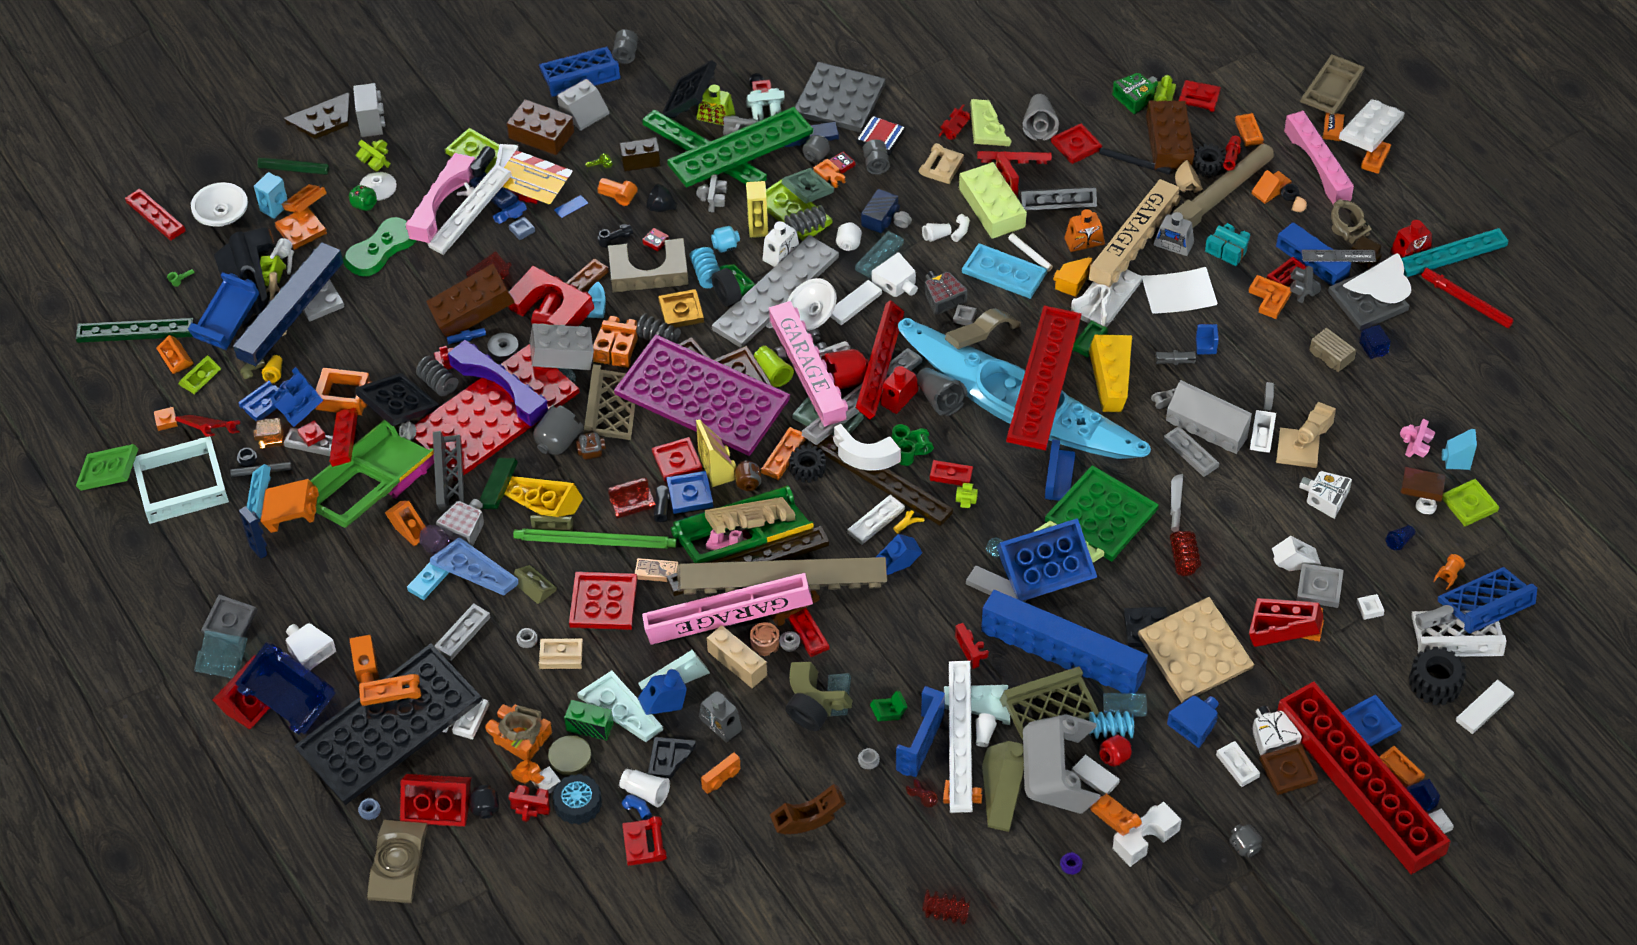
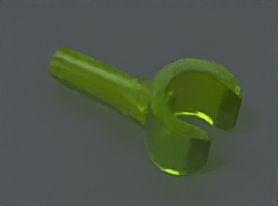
[585,153,613,168]

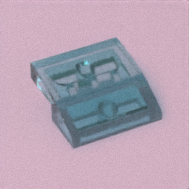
[194,630,248,678]

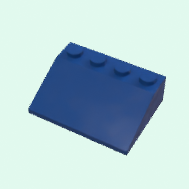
[996,518,1097,601]

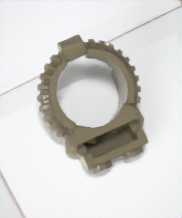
[1331,199,1372,244]
[498,705,541,745]

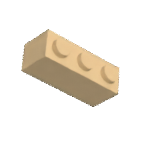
[707,625,767,688]

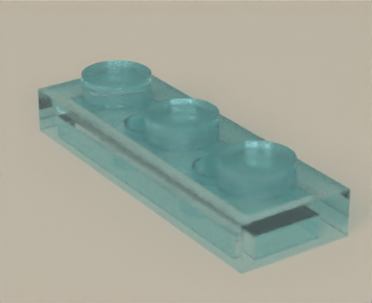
[855,231,904,279]

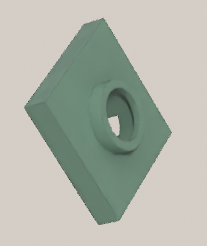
[782,168,834,204]

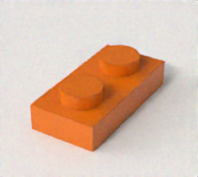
[1361,142,1391,174]
[701,753,741,794]

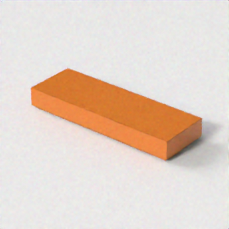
[761,427,806,480]

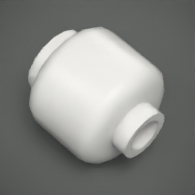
[836,222,862,251]

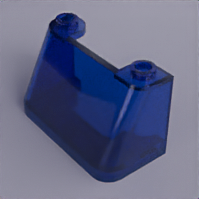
[235,641,338,735]

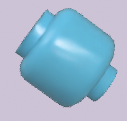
[711,226,740,252]

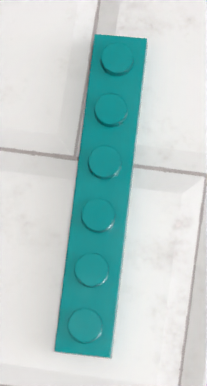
[1401,228,1509,277]

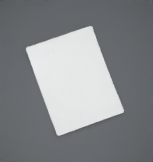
[1142,267,1217,313]

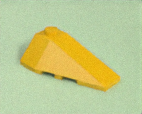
[504,476,583,517]

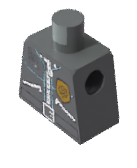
[699,691,742,743]

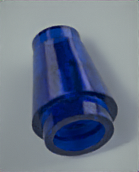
[1385,525,1415,550]

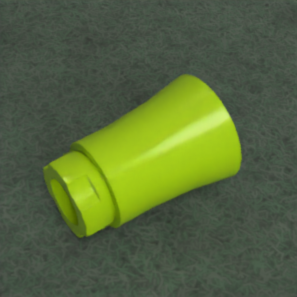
[754,346,794,387]

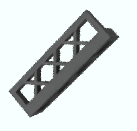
[433,431,465,513]

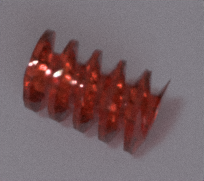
[1170,531,1201,576]
[923,889,971,925]

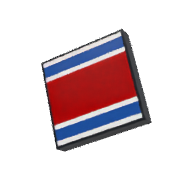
[857,116,905,155]

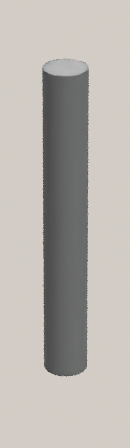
[230,462,292,477]

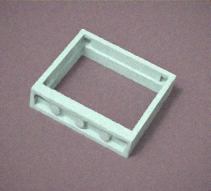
[133,436,229,524]

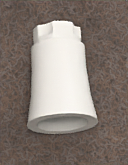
[619,769,670,807]

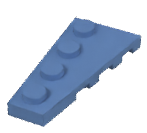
[430,537,518,595]

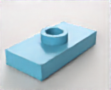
[407,562,449,600]

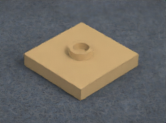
[1276,427,1320,468]

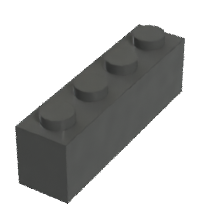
[1019,186,1097,210]

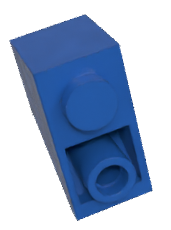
[876,534,923,575]

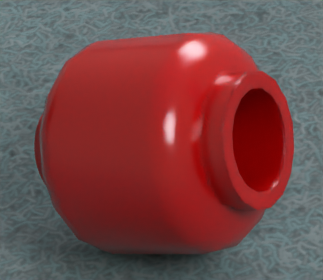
[1099,735,1132,767]

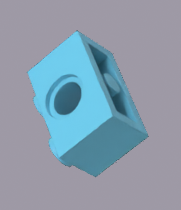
[254,172,287,219]

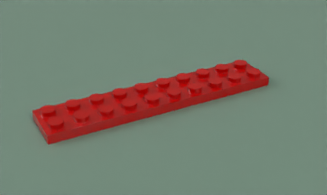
[1006,306,1082,450]

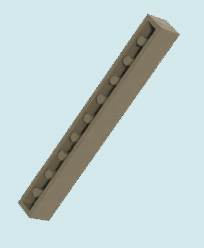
[677,557,887,595]

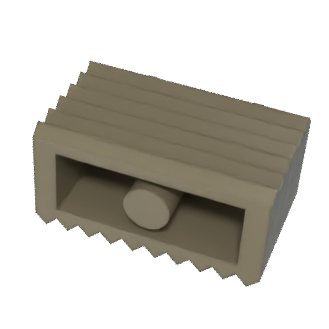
[1310,327,1356,372]

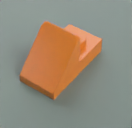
[1251,170,1292,204]

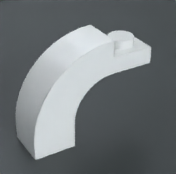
[833,424,901,470]

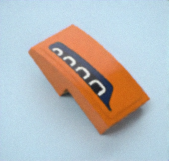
[1323,112,1344,141]

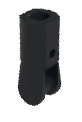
[471,146,495,178]
[654,485,670,522]

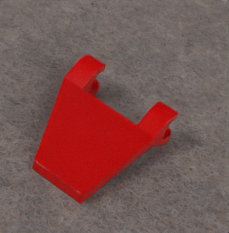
[175,415,240,437]

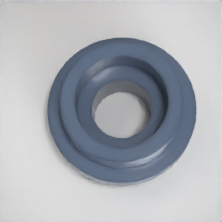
[358,798,381,820]

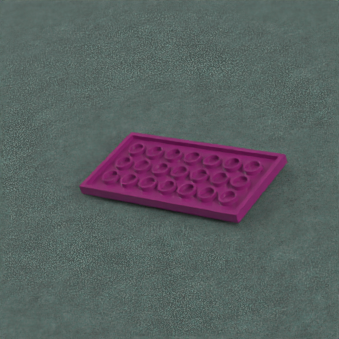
[614,334,790,456]

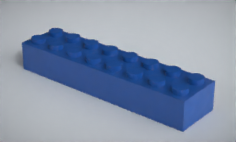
[981,589,1148,697]

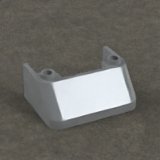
[1023,715,1100,814]

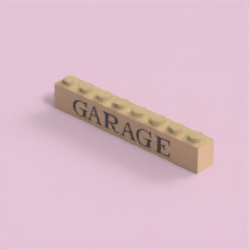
[1089,179,1180,288]

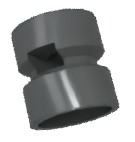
[612,29,638,64]
[863,139,890,175]

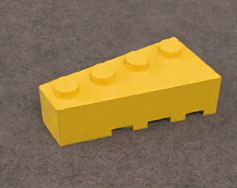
[1089,335,1132,412]

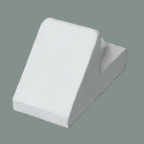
[1250,410,1276,453]

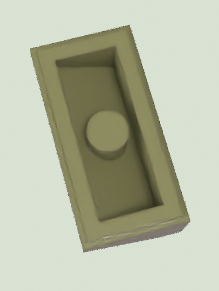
[530,515,574,531]
[513,565,557,604]

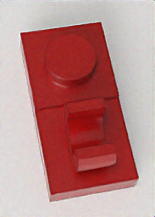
[955,623,989,669]

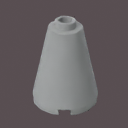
[1022,94,1059,140]

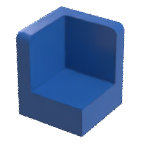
[1195,324,1218,354]

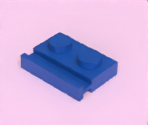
[238,381,279,423]

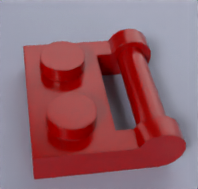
[1179,80,1221,112]
[622,817,667,866]

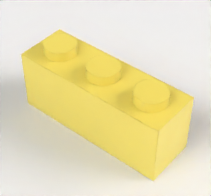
[746,181,768,237]

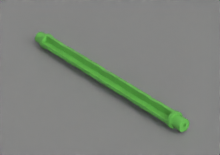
[513,528,677,549]

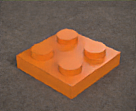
[275,207,327,250]

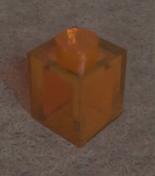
[253,418,284,448]

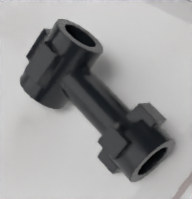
[597,223,633,248]

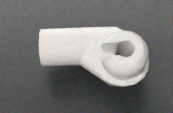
[951,214,970,242]

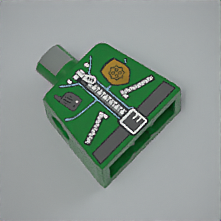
[1112,73,1158,115]

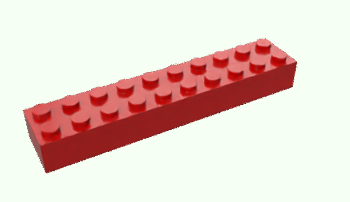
[1277,682,1450,875]

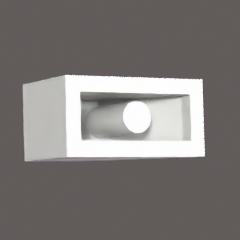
[1272,536,1321,571]

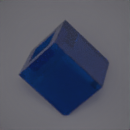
[1406,779,1440,811]

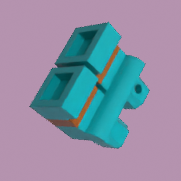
[1205,223,1250,266]

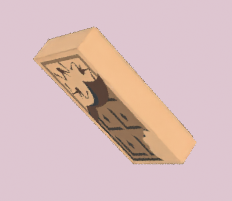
[635,558,678,582]

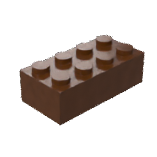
[1146,101,1194,169]
[426,264,515,338]

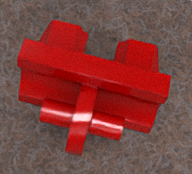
[509,785,550,822]

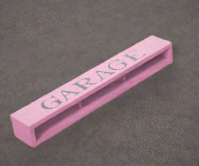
[769,301,848,427]
[642,573,813,645]

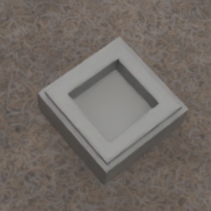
[953,304,977,325]
[1264,382,1274,410]

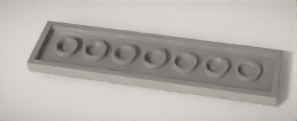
[712,235,839,348]

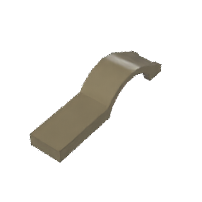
[945,308,1021,349]

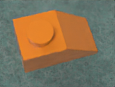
[385,501,430,546]

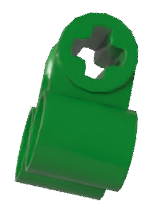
[892,424,934,466]

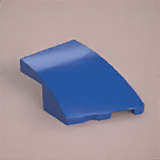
[270,367,323,427]

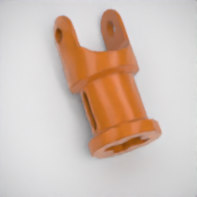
[1434,554,1466,590]

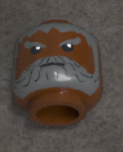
[576,432,606,460]
[734,461,761,491]

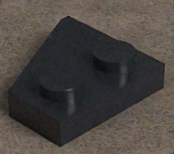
[648,737,696,780]

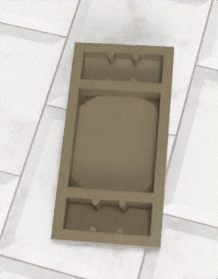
[1300,54,1365,115]
[367,820,428,903]

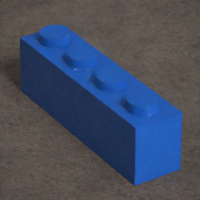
[1276,222,1351,286]

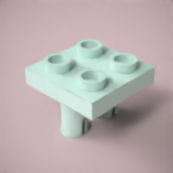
[746,88,785,122]

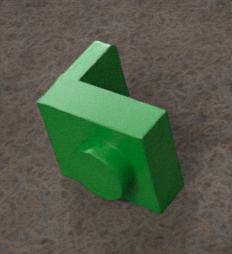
[870,691,907,721]

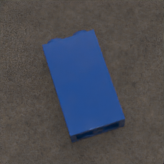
[188,272,260,350]
[896,686,945,777]

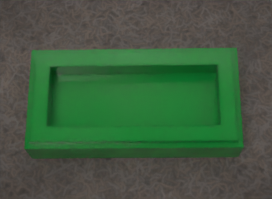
[1073,321,1108,357]

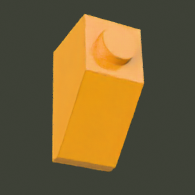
[1053,257,1092,297]

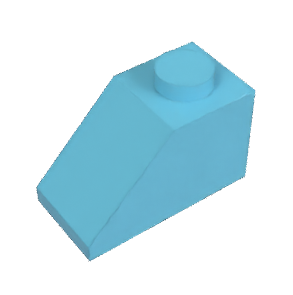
[1442,429,1477,470]

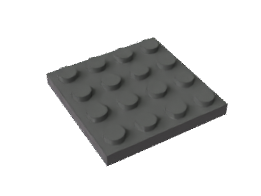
[795,62,886,132]

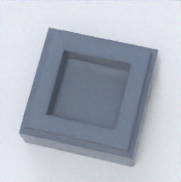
[509,217,535,240]

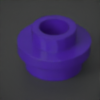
[1060,853,1082,875]

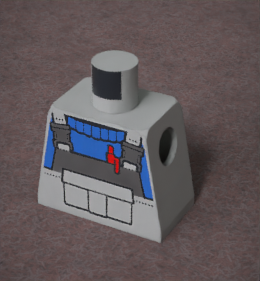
[1154,212,1194,256]

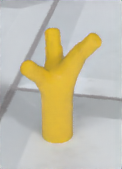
[893,510,924,534]

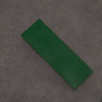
[479,458,518,509]

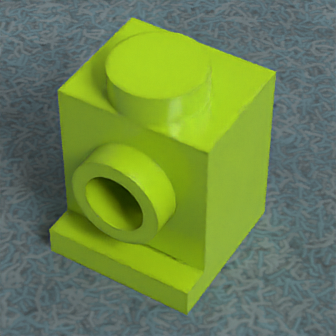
[260,255,287,286]

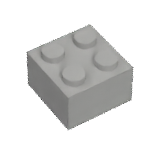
[353,83,385,137]

